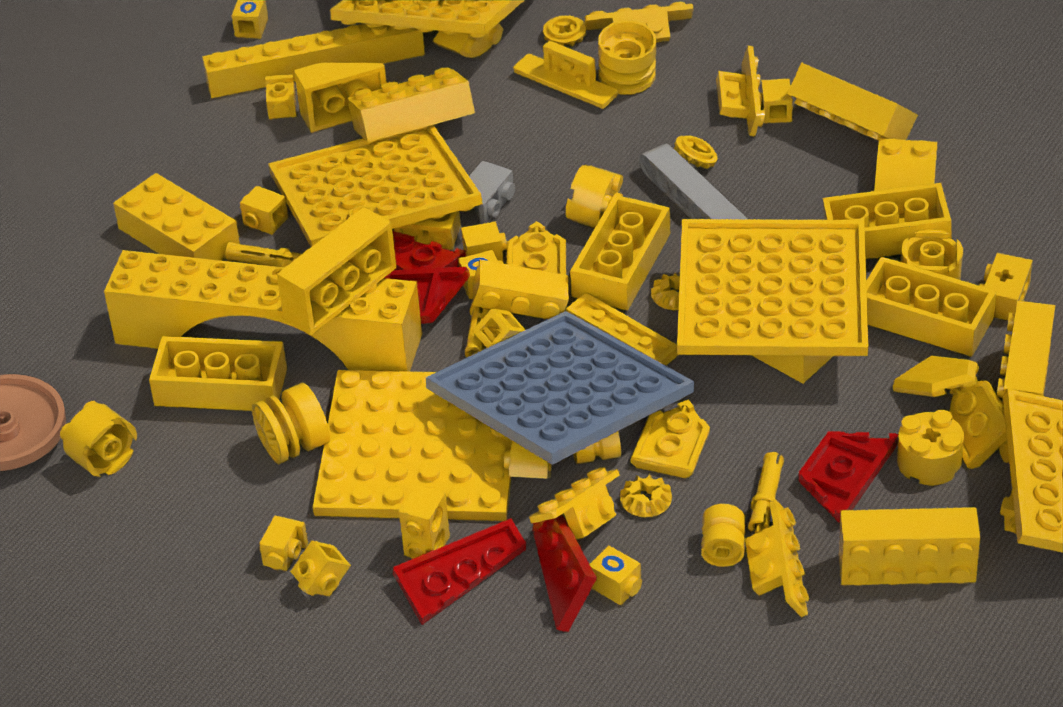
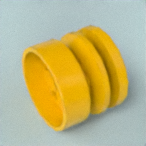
[598,20,656,95]
[252,382,330,465]

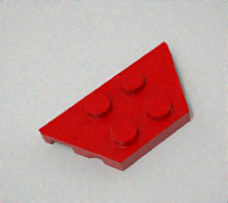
[384,267,470,324]
[798,431,899,523]

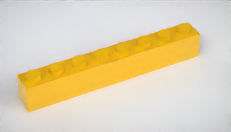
[202,23,425,98]

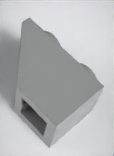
[469,161,515,224]

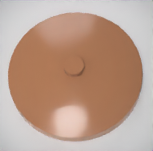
[0,374,66,471]

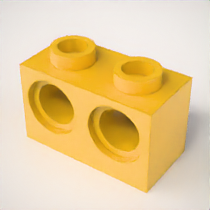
[394,211,461,250]
[399,484,450,559]

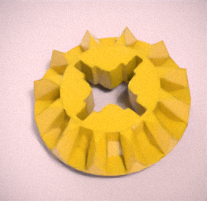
[543,16,586,46]
[674,136,718,169]
[651,272,680,310]
[620,474,672,517]

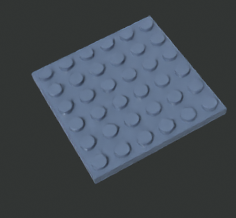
[426,311,694,465]

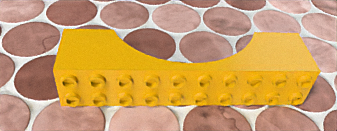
[104,250,422,371]

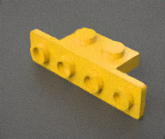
[584,2,693,42]
[513,40,618,109]
[716,45,765,136]
[529,467,620,539]
[745,499,809,617]

